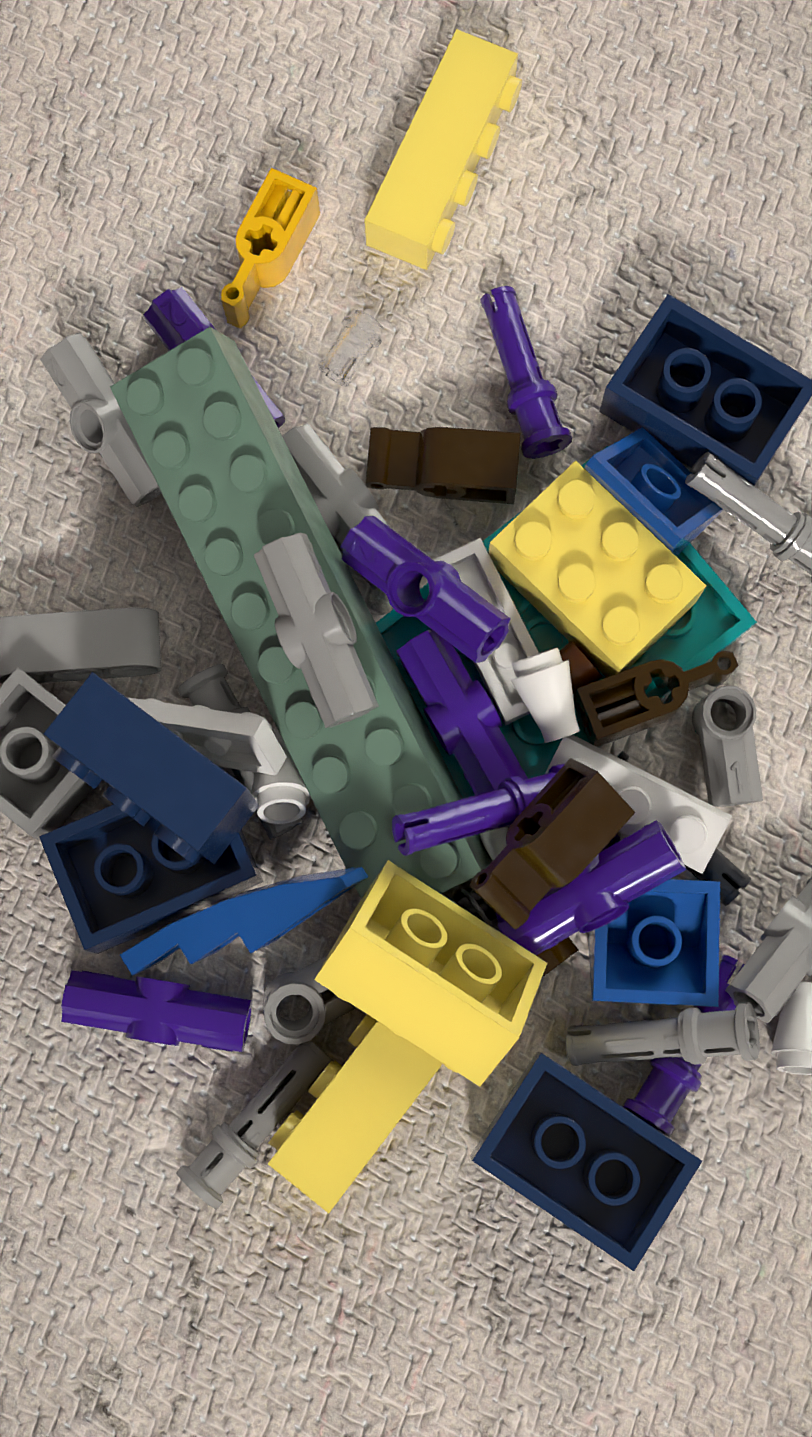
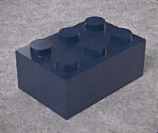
[599,294,812,486]
[43,672,259,864]
[39,804,264,954]
[470,1052,702,1271]

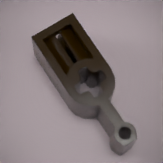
[365,427,521,505]
[573,651,739,747]
[469,758,636,930]

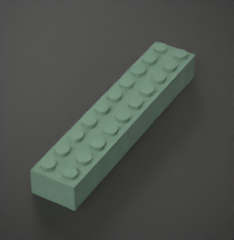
[110,327,492,899]

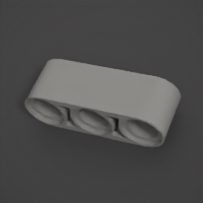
[0,607,161,684]

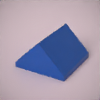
[585,427,723,557]
[588,879,720,1007]

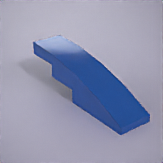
[120,867,368,976]

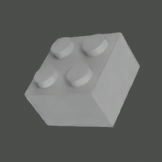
[0,667,93,841]

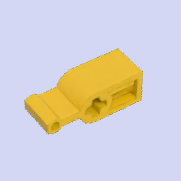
[221,168,320,329]

